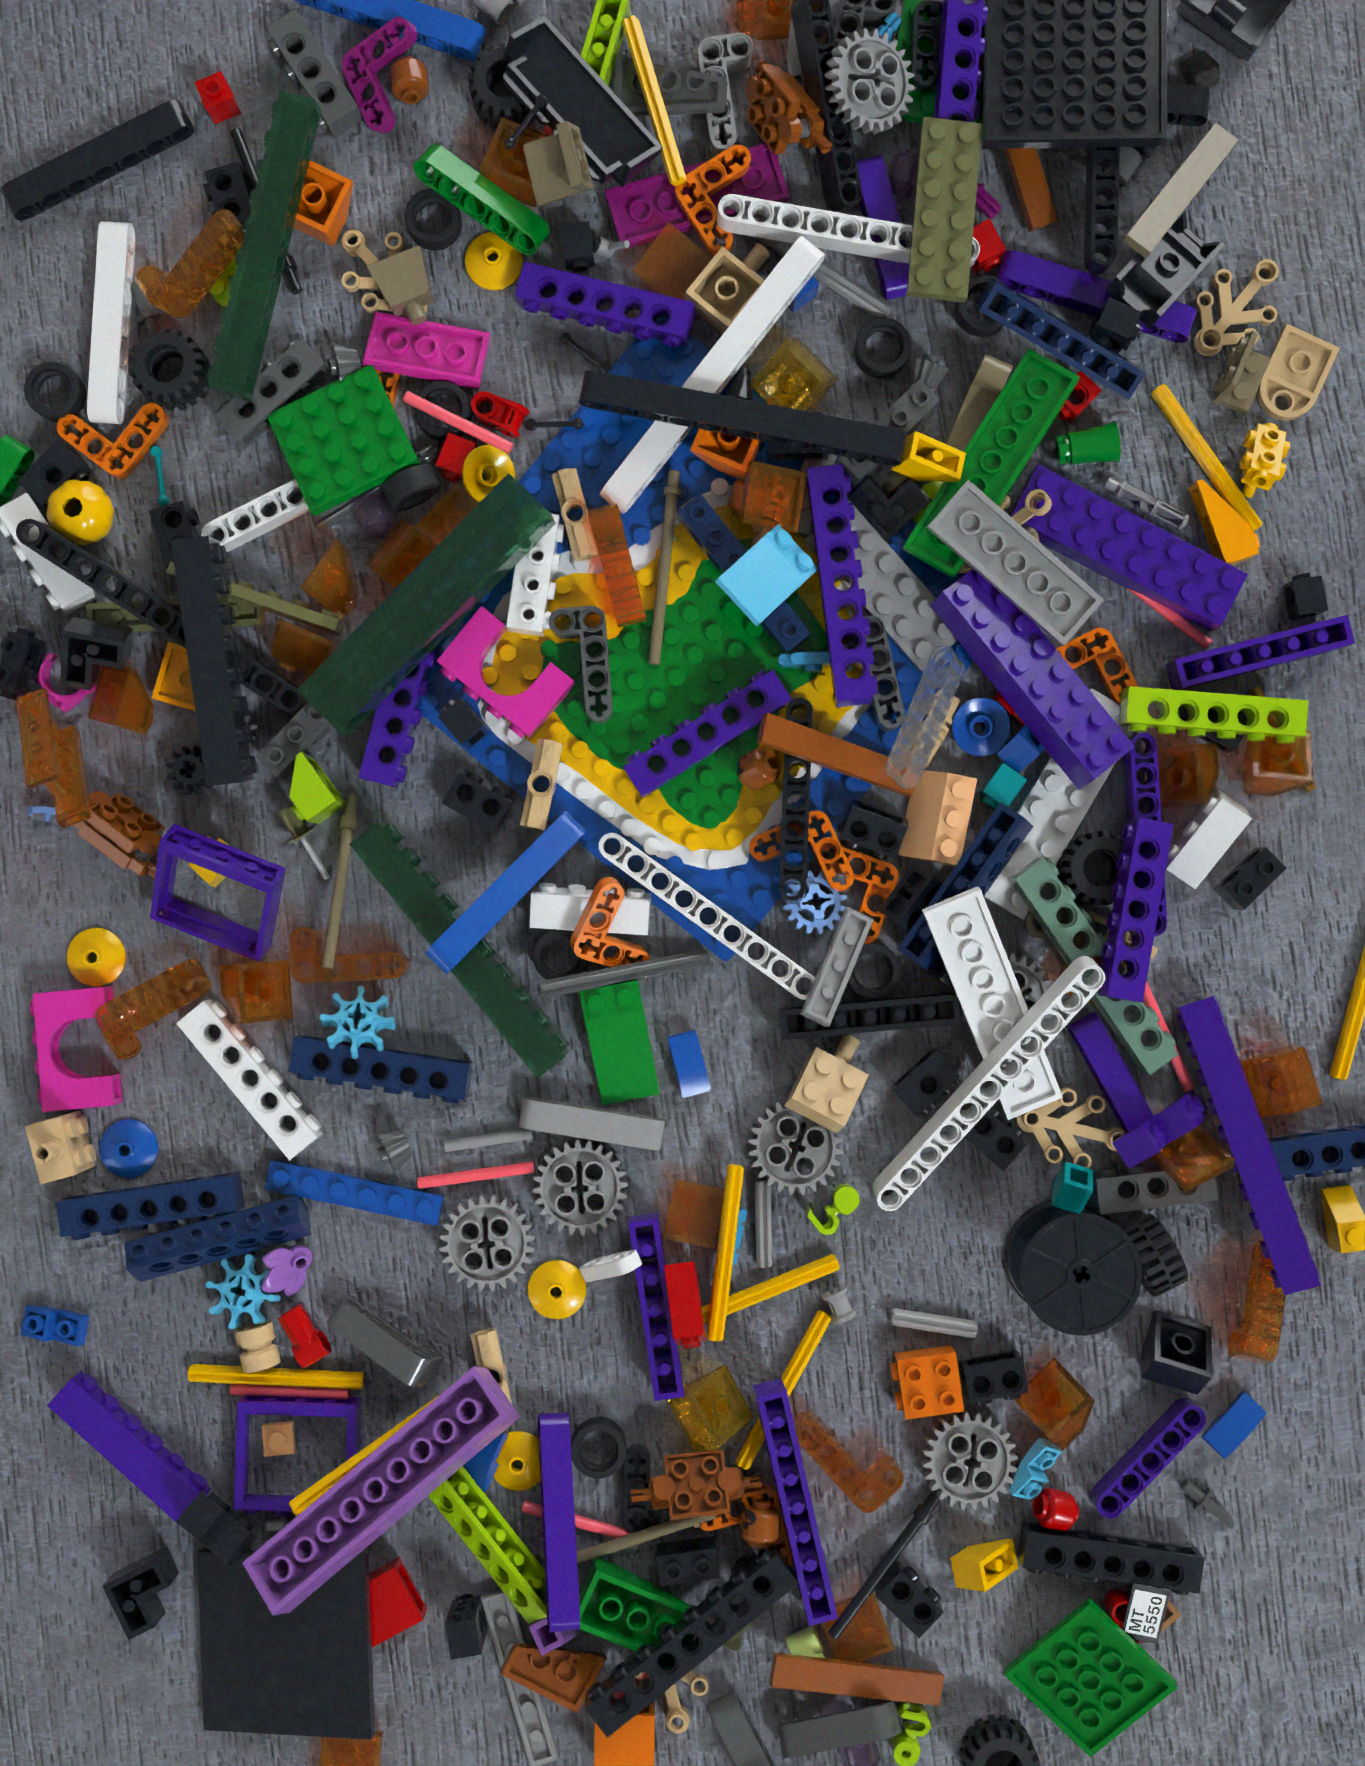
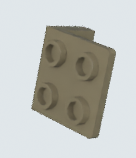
[523,121,593,206]
[1213,330,1271,415]

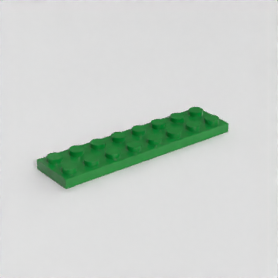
[903,348,1080,579]

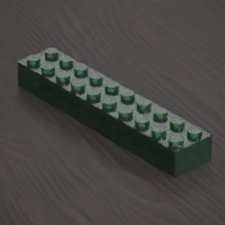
[297,473,556,737]
[349,822,570,1079]

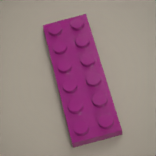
[605,143,789,250]

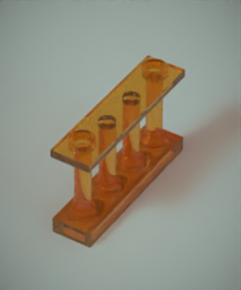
[16,688,91,828]

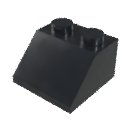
[1141,1310,1212,1395]

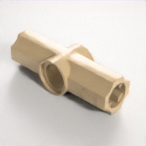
[551,468,599,562]
[520,739,563,831]
[471,1328,512,1404]

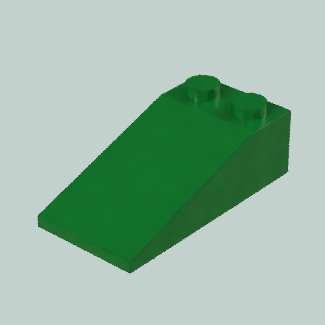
[579,980,660,1105]
[579,1558,695,1661]

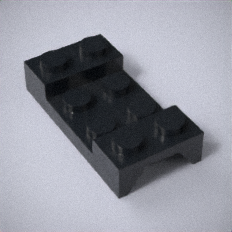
[1106,210,1225,329]

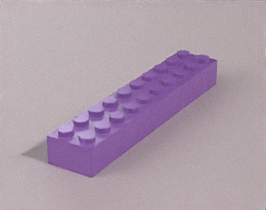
[242,1366,520,1615]

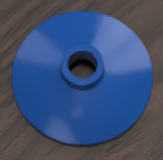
[952,698,1010,757]
[99,1119,159,1178]

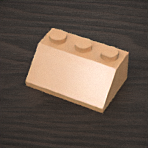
[897,769,977,867]

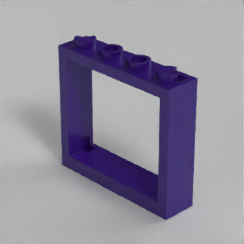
[150,824,286,962]
[234,1396,362,1515]

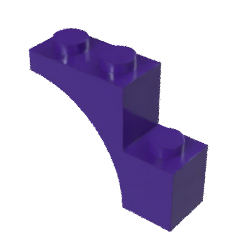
[1112,1090,1208,1169]

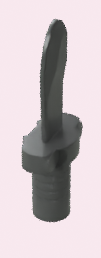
[131,280,162,333]
[1180,1479,1234,1528]

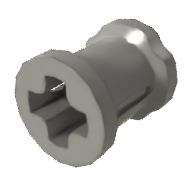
[822,1285,857,1324]

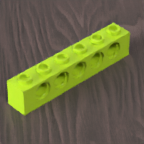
[581,0,630,87]
[1119,686,1309,743]
[428,1466,547,1624]

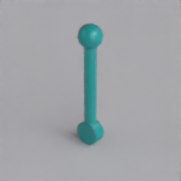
[150,446,169,506]

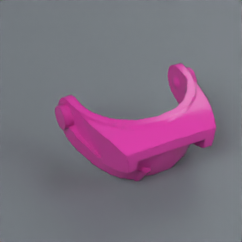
[36,653,96,713]

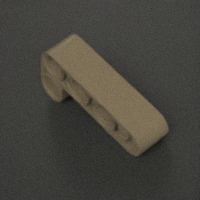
[945,353,1013,451]

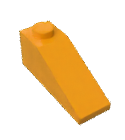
[1188,479,1260,565]

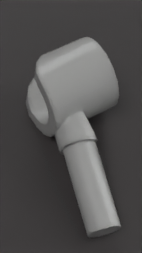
[593,236,630,259]

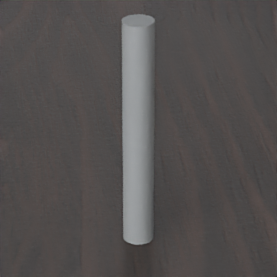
[444,1128,533,1152]

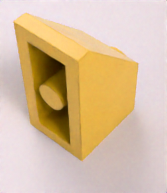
[891,431,966,482]
[1320,1185,1365,1253]
[950,1538,1018,1592]

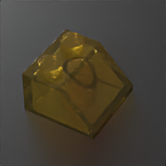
[751,338,838,411]
[667,1365,754,1452]

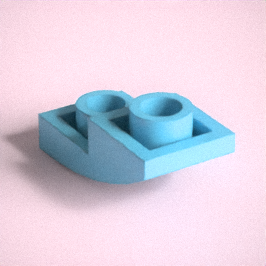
[1010,1437,1063,1500]

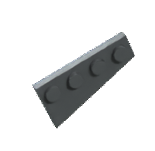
[613,53,728,116]

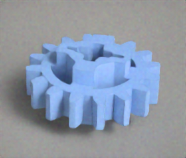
[782,871,847,935]

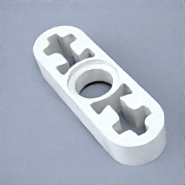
[579,1249,642,1282]

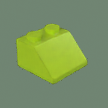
[289,752,346,824]

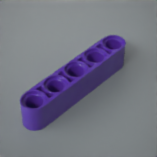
[857,154,909,301]
[1067,1012,1153,1132]
[1090,1398,1206,1519]

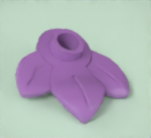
[261,1245,312,1297]

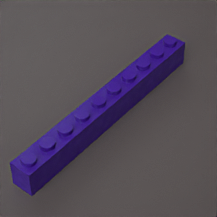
[1176,995,1321,1295]

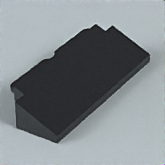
[502,16,663,187]

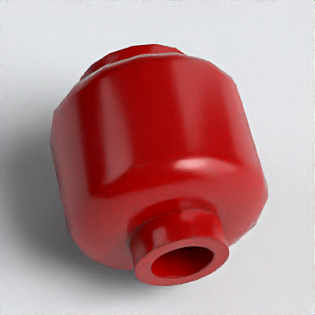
[1032,1488,1079,1531]

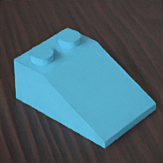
[715,524,819,627]

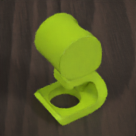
[805,1183,860,1235]
[891,1701,931,1766]

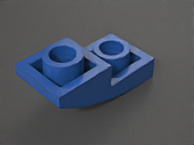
[667,1029,710,1098]
[21,1305,90,1347]
[1201,1391,1267,1459]
[463,1432,508,1492]

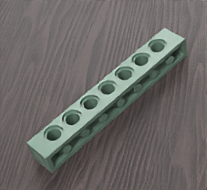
[1008,858,1179,1075]

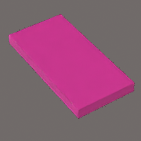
[363,311,490,389]

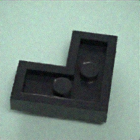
[848,477,932,542]

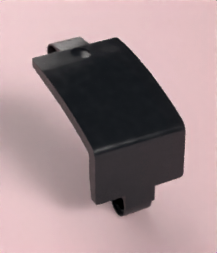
[1176,0,1292,62]

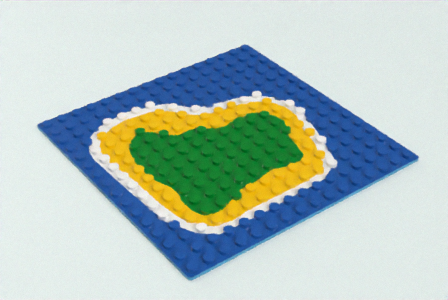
[367,316,974,961]

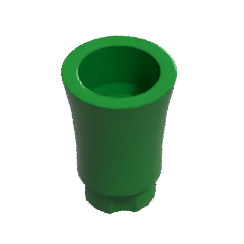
[1055,421,1121,465]

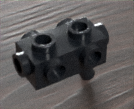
[0,628,46,701]

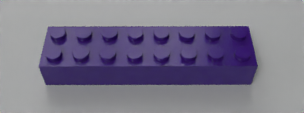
[1009,464,1248,632]
[929,569,1135,790]

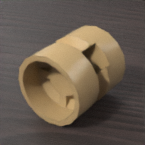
[234,1320,281,1373]

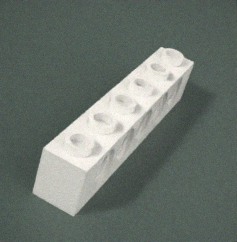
[176,999,323,1161]

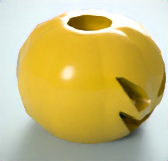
[46,480,115,545]

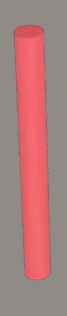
[403,391,514,454]
[1127,588,1213,649]
[1143,981,1195,1092]
[417,1161,535,1189]
[230,1384,350,1400]
[522,1500,631,1539]

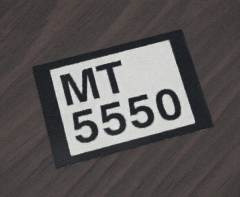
[1122,1583,1171,1644]

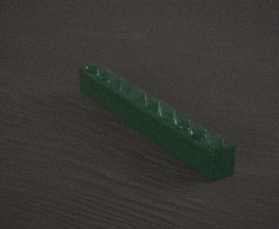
[207,90,322,402]

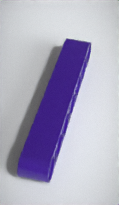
[996,250,1197,343]
[1123,733,1167,937]
[538,1412,580,1633]

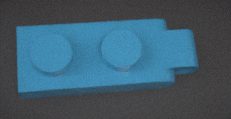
[777,651,852,673]

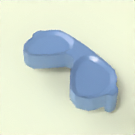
[439,614,463,653]
[28,805,70,822]

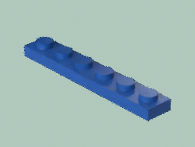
[265,1159,445,1226]

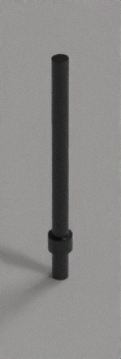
[230,128,303,295]
[828,1489,941,1640]

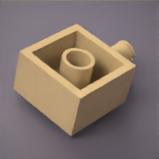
[685,243,770,334]
[784,1034,869,1133]
[25,1110,96,1185]

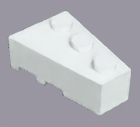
[1166,787,1252,889]

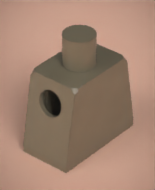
[367,245,433,325]

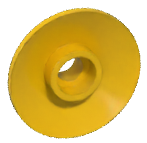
[465,232,523,291]
[462,445,515,505]
[67,928,126,986]
[528,1260,586,1319]
[493,1431,540,1491]

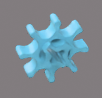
[320,985,396,1059]
[206,1254,280,1329]

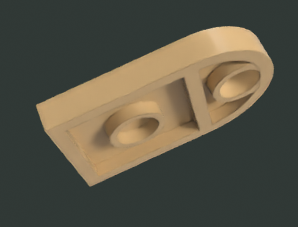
[1257,324,1340,421]

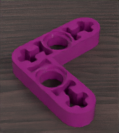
[341,17,417,134]

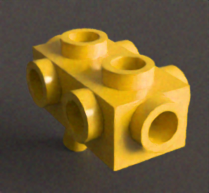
[1239,423,1290,498]

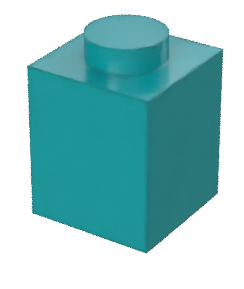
[978,763,1027,810]
[1051,1161,1093,1214]

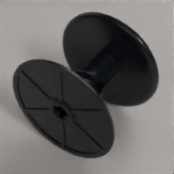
[1004,1200,1142,1336]

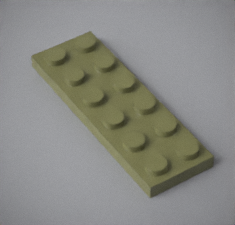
[906,117,983,303]

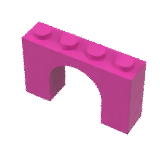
[437,606,576,738]
[30,986,123,1112]

